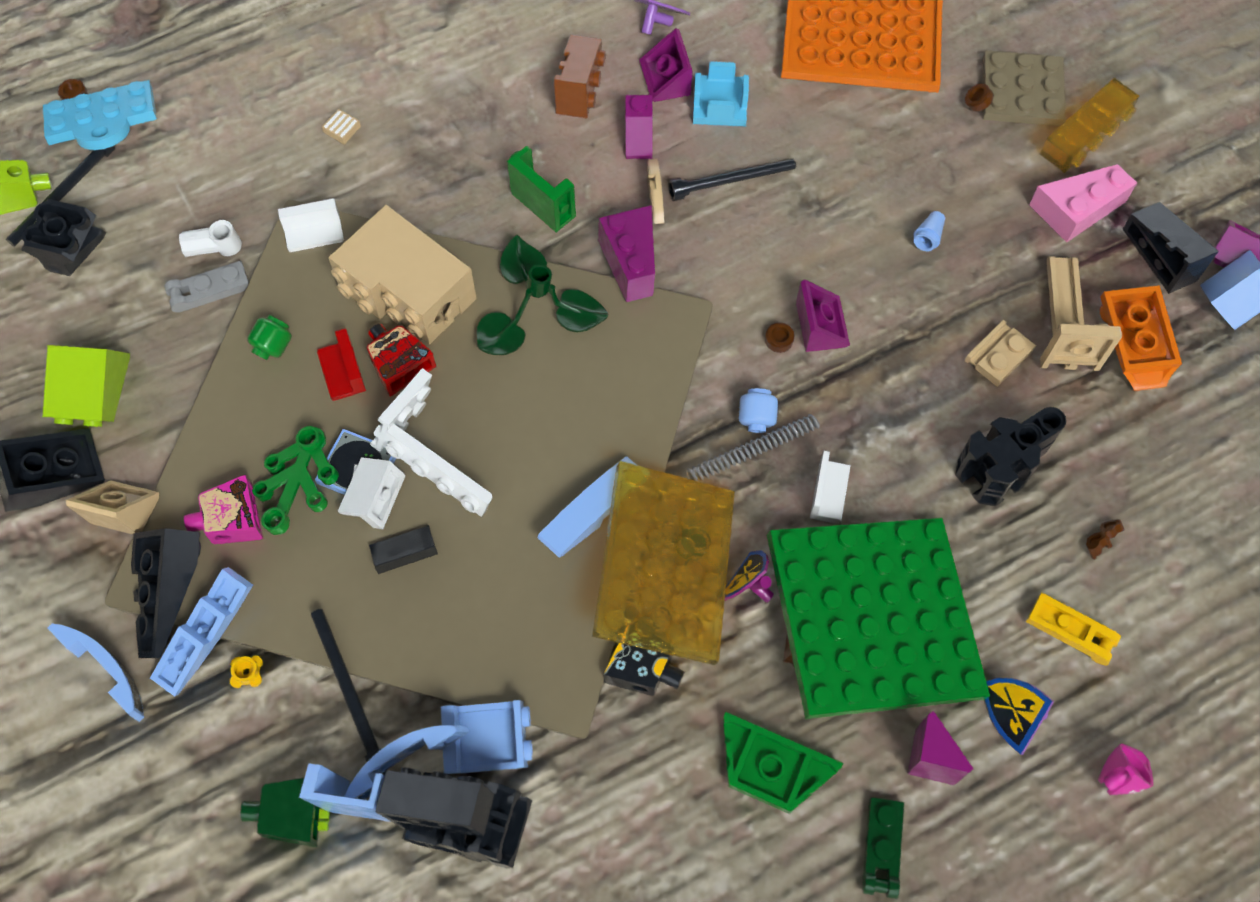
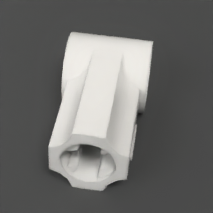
[179,220,242,257]

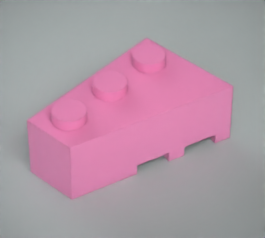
[1029,164,1137,242]

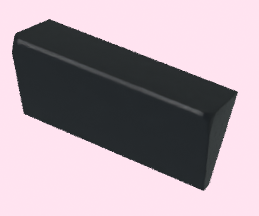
[369,525,438,574]

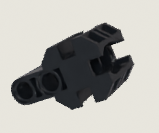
[955,407,1067,506]
[402,772,532,868]

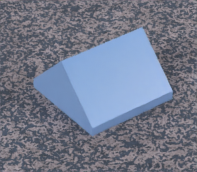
[1200,250,1260,330]

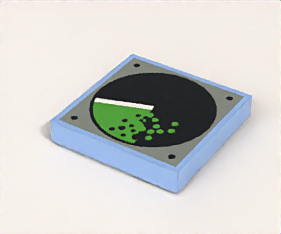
[315,429,396,495]

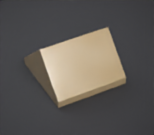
[66,481,159,535]

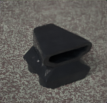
[21,199,106,276]

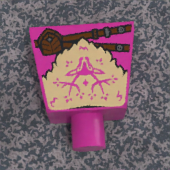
[184,475,263,544]

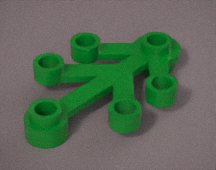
[252,426,339,535]

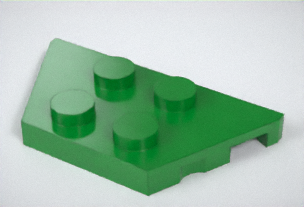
[723,712,843,814]

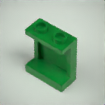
[507,146,576,233]

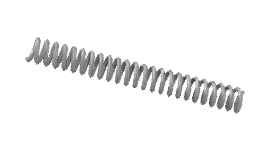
[686,414,820,486]

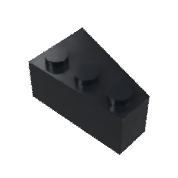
[1123,202,1219,293]
[375,767,495,836]

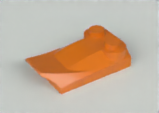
[1099,285,1182,391]

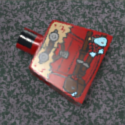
[366,324,436,397]

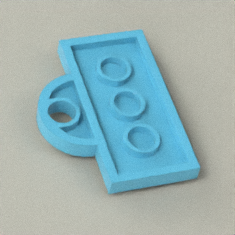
[43,80,157,150]

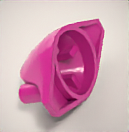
[1098,744,1154,795]

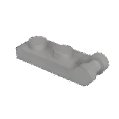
[164,261,249,312]

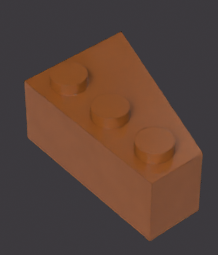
[554,35,606,118]

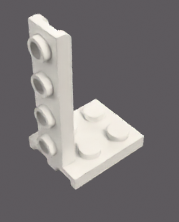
[370,368,492,517]

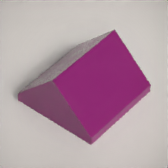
[639,28,692,102]
[796,280,850,352]
[908,711,974,786]

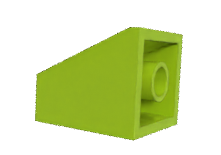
[42,345,130,427]

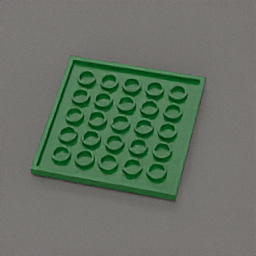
[767,518,990,719]

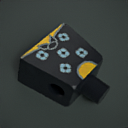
[604,620,685,696]

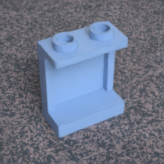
[441,700,533,774]

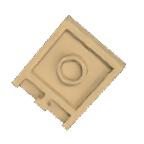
[1040,256,1122,371]

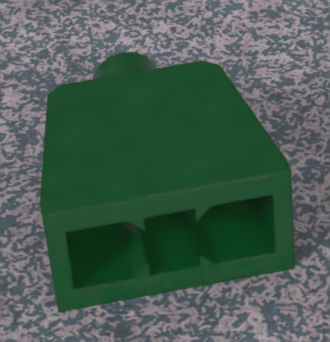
[240,777,321,847]

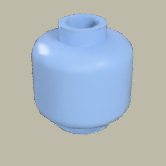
[739,388,778,433]

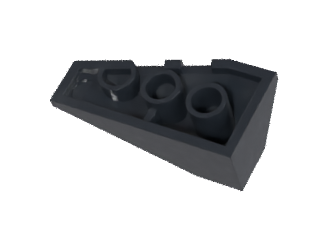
[131,528,201,659]

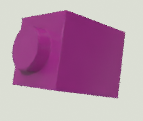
[625,95,653,159]

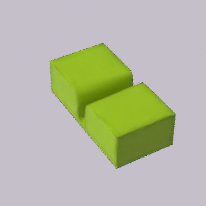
[318,809,330,831]

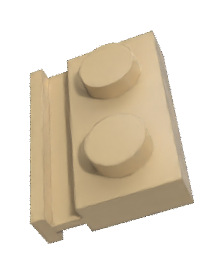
[965,320,1036,387]

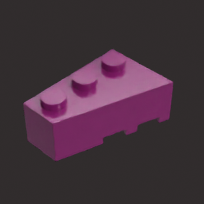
[598,205,655,302]

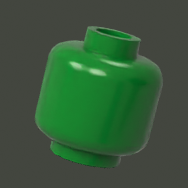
[247,315,292,360]

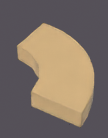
[647,159,664,224]

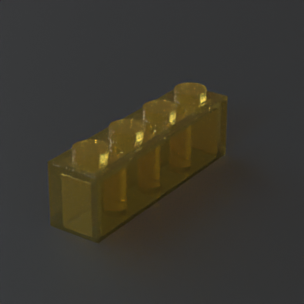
[1040,78,1140,173]

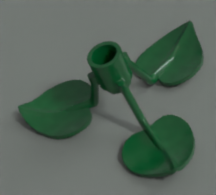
[476,235,608,355]

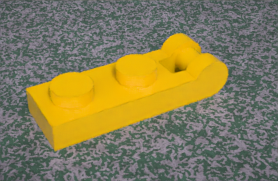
[1026,592,1121,666]

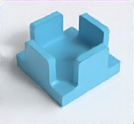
[693,62,749,126]

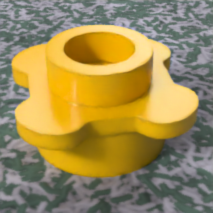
[230,655,263,688]

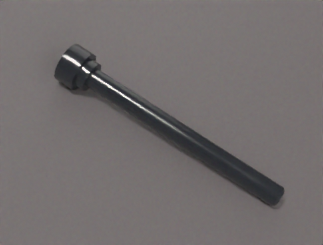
[668,159,796,201]

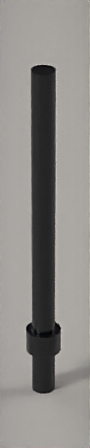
[6,145,115,247]
[311,609,387,775]

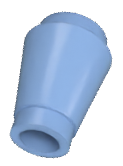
[913,211,945,251]

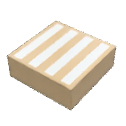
[322,109,361,145]

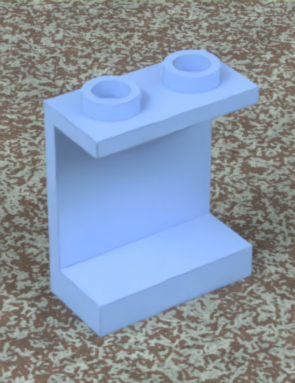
[299,763,391,822]

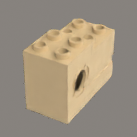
[328,205,477,345]

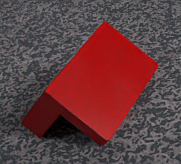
[317,328,366,401]

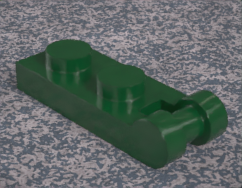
[862,797,904,899]

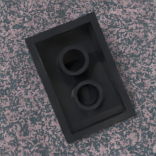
[0,428,105,512]

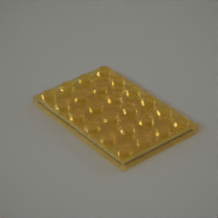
[592,461,735,665]

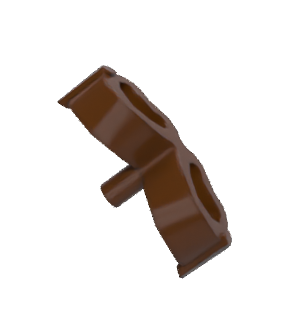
[1086,519,1125,559]

